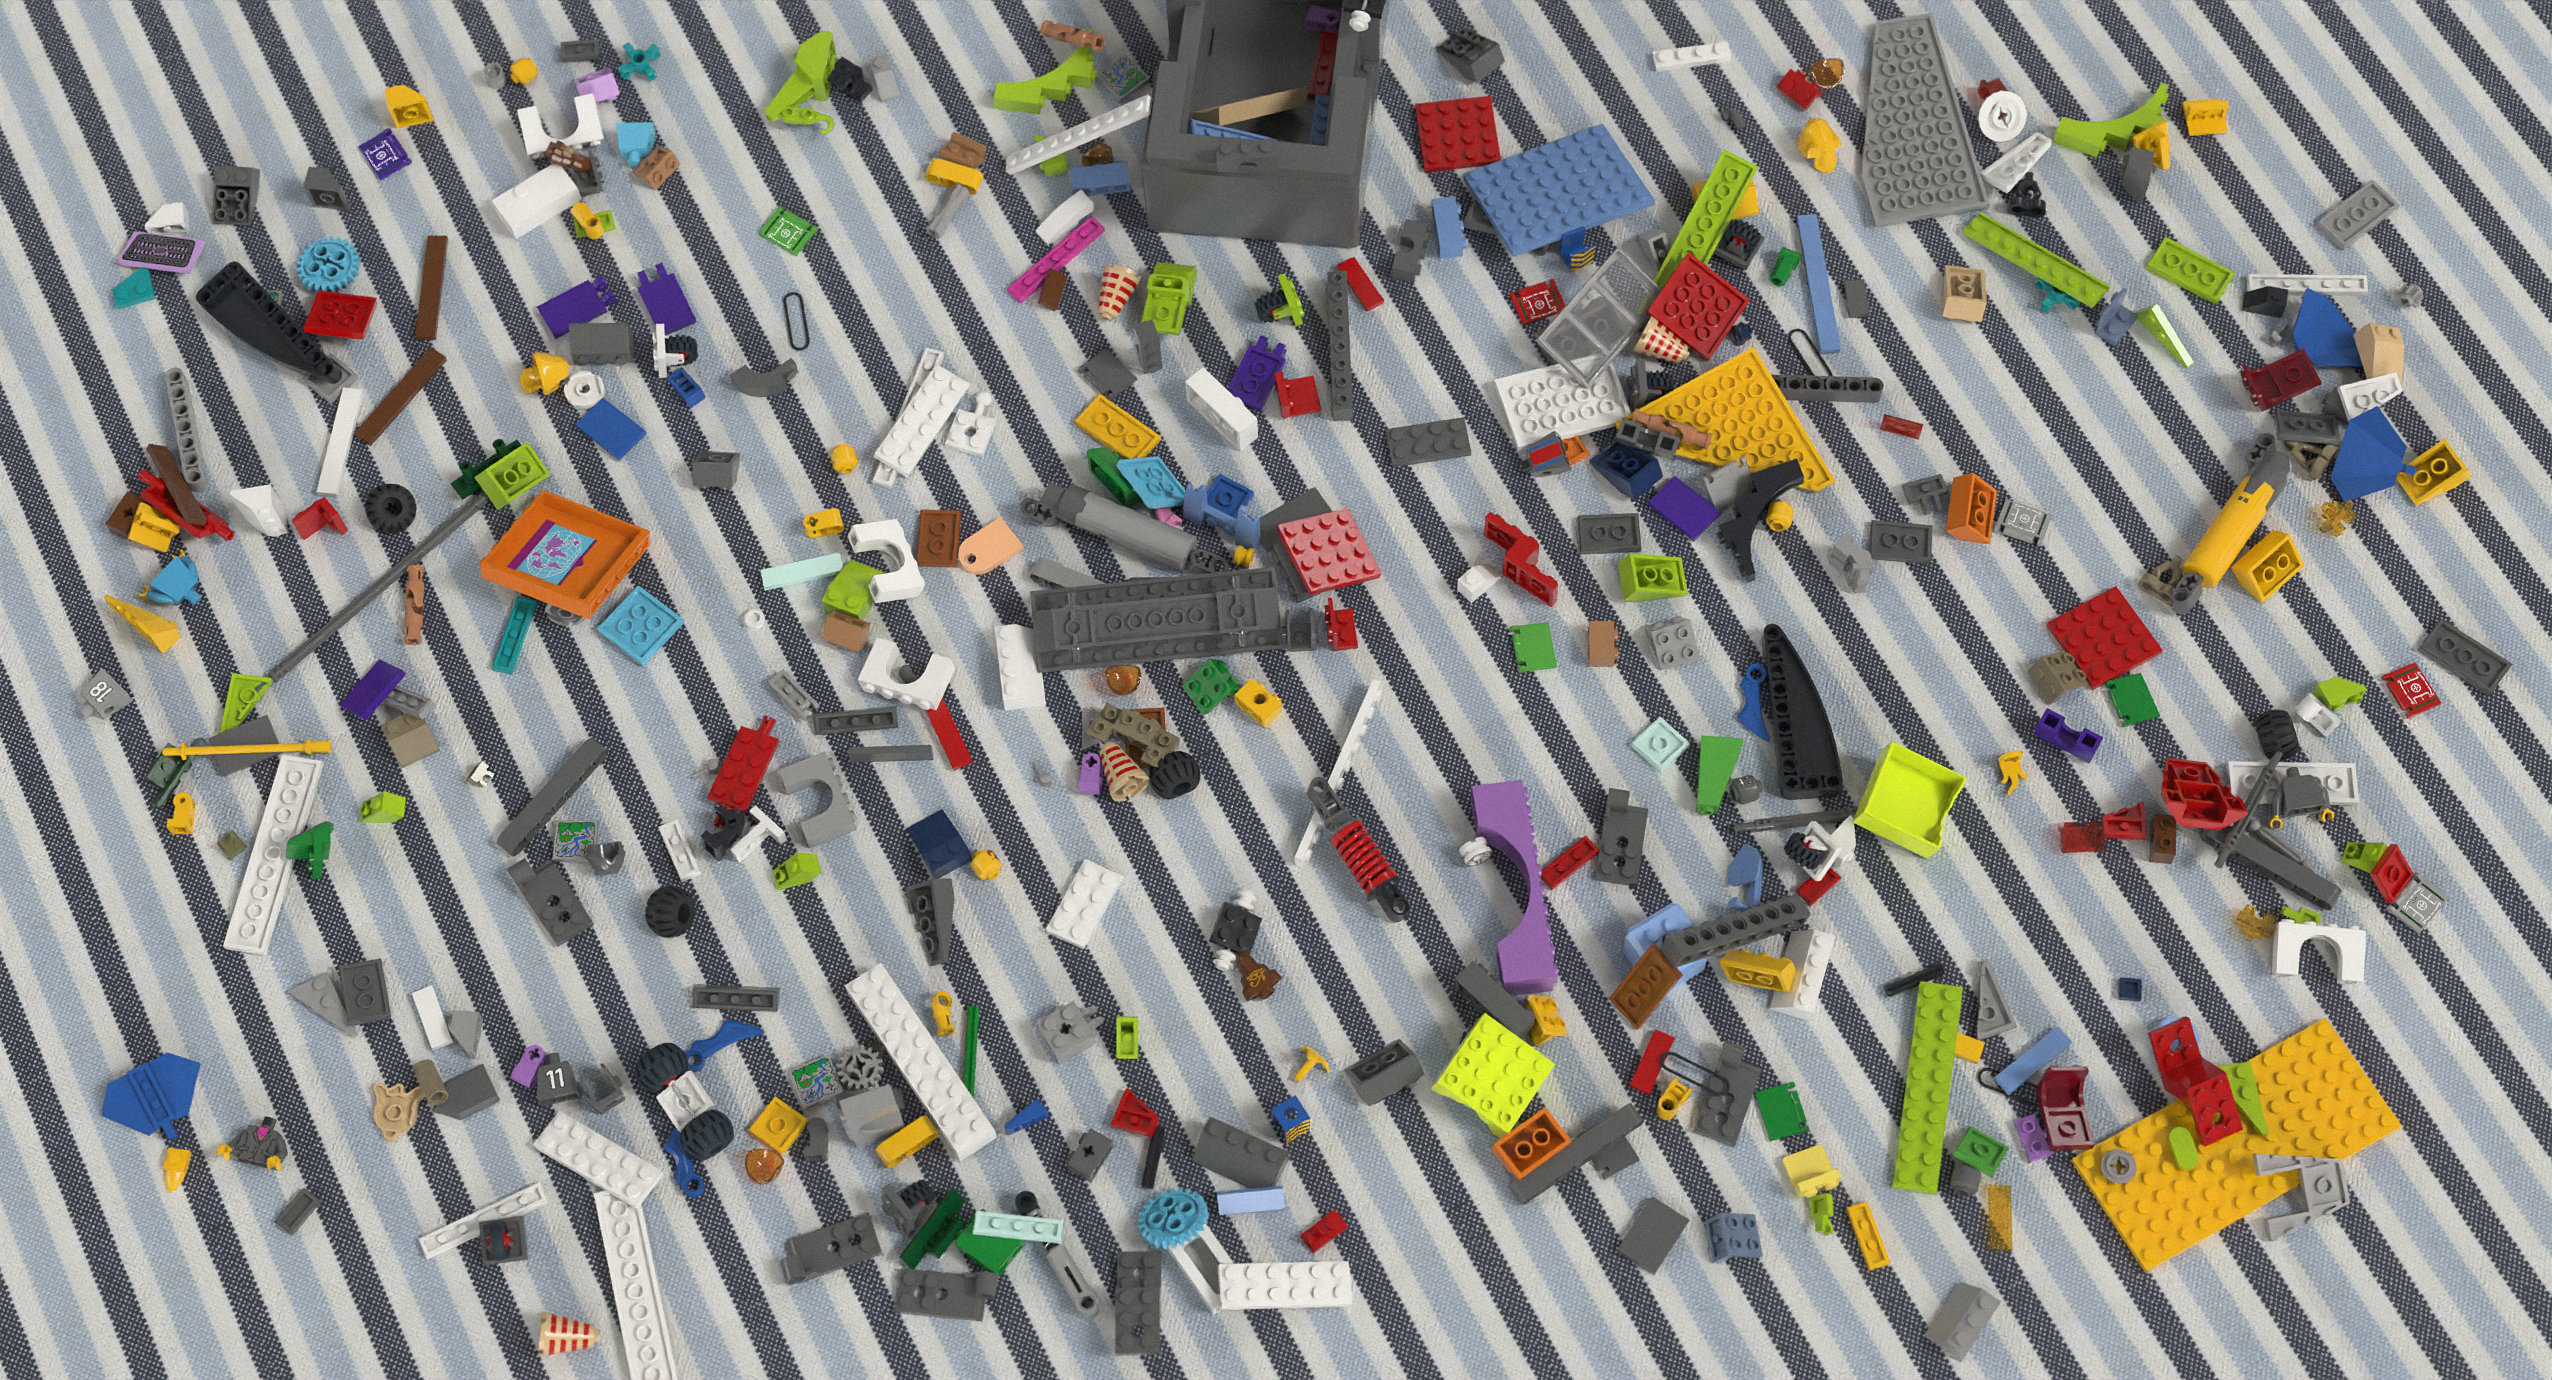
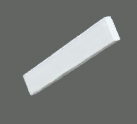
[2246,274,2368,296]
[317,388,364,497]
[418,1182,549,1260]

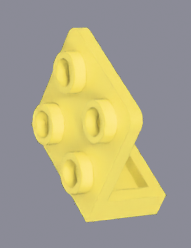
[1782,1145,1842,1199]

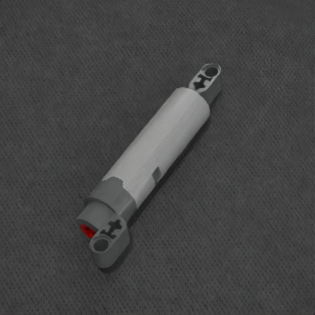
[1020,482,1230,573]

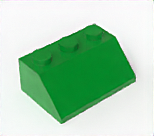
[1087,447,1142,508]

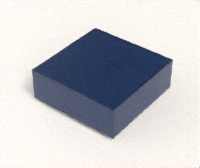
[2119,977,2142,1002]

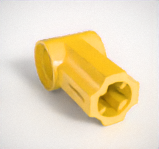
[570,202,604,239]

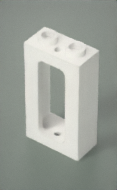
[1168,1224,1234,1315]

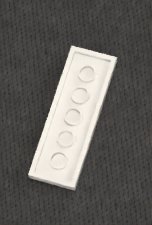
[874,364,970,477]
[2227,761,2359,805]
[533,1110,663,1209]
[1217,1261,1352,1310]

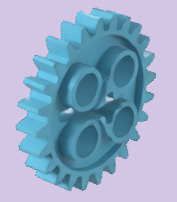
[296,236,361,293]
[1138,1187,1209,1249]

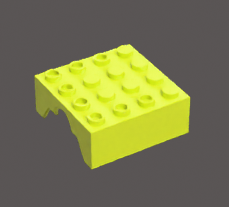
[1853,741,1967,859]
[1431,1013,1555,1139]

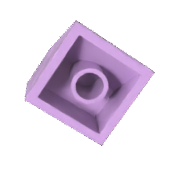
[573,67,620,105]

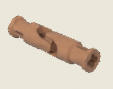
[1041,20,1105,51]
[1632,409,1713,450]
[404,565,425,645]

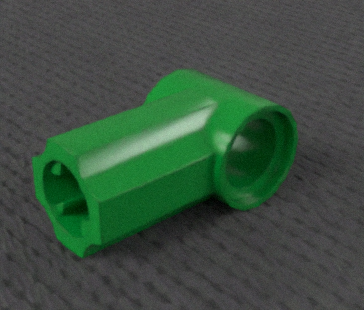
[1769,247,1801,287]

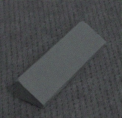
[814,706,898,735]
[693,984,780,1012]

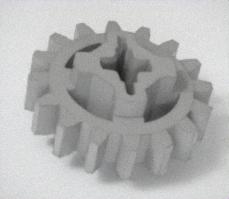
[837,1045,884,1090]

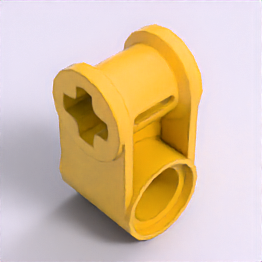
[803,508,844,539]
[1656,1077,1694,1120]

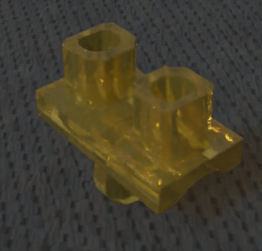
[2319,499,2357,537]
[2234,904,2277,942]

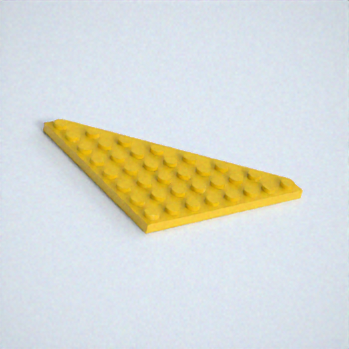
[1614,347,1835,492]

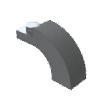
[729,358,798,397]

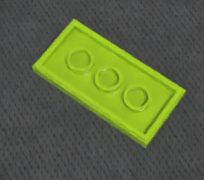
[2146,237,2235,305]

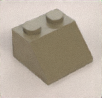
[381,713,440,768]

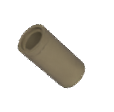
[413,1059,448,1106]

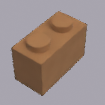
[822,610,871,651]
[1588,621,1618,667]

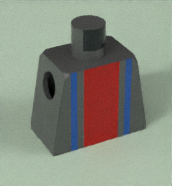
[1521,431,1572,477]

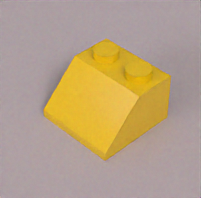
[385,85,434,129]

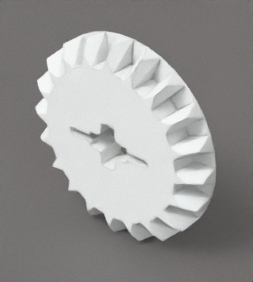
[1978,91,2026,142]

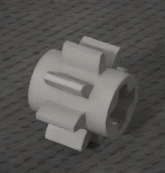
[2397,284,2424,308]

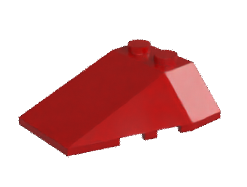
[2161,758,2248,830]

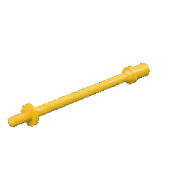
[162,739,332,760]

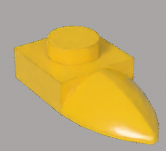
[163,1148,191,1193]

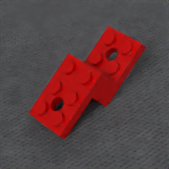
[1484,512,1558,607]

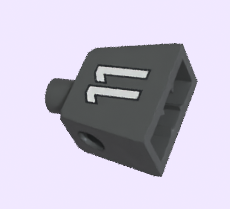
[537,1053,582,1107]

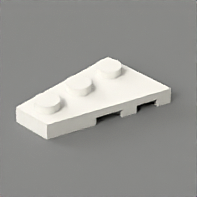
[2337,373,2403,422]

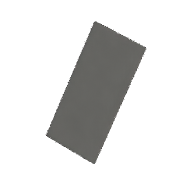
[1260,487,1333,553]

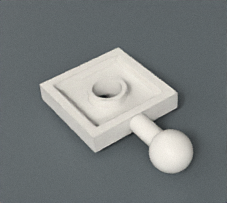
[945,391,996,457]

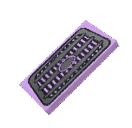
[118,231,205,274]

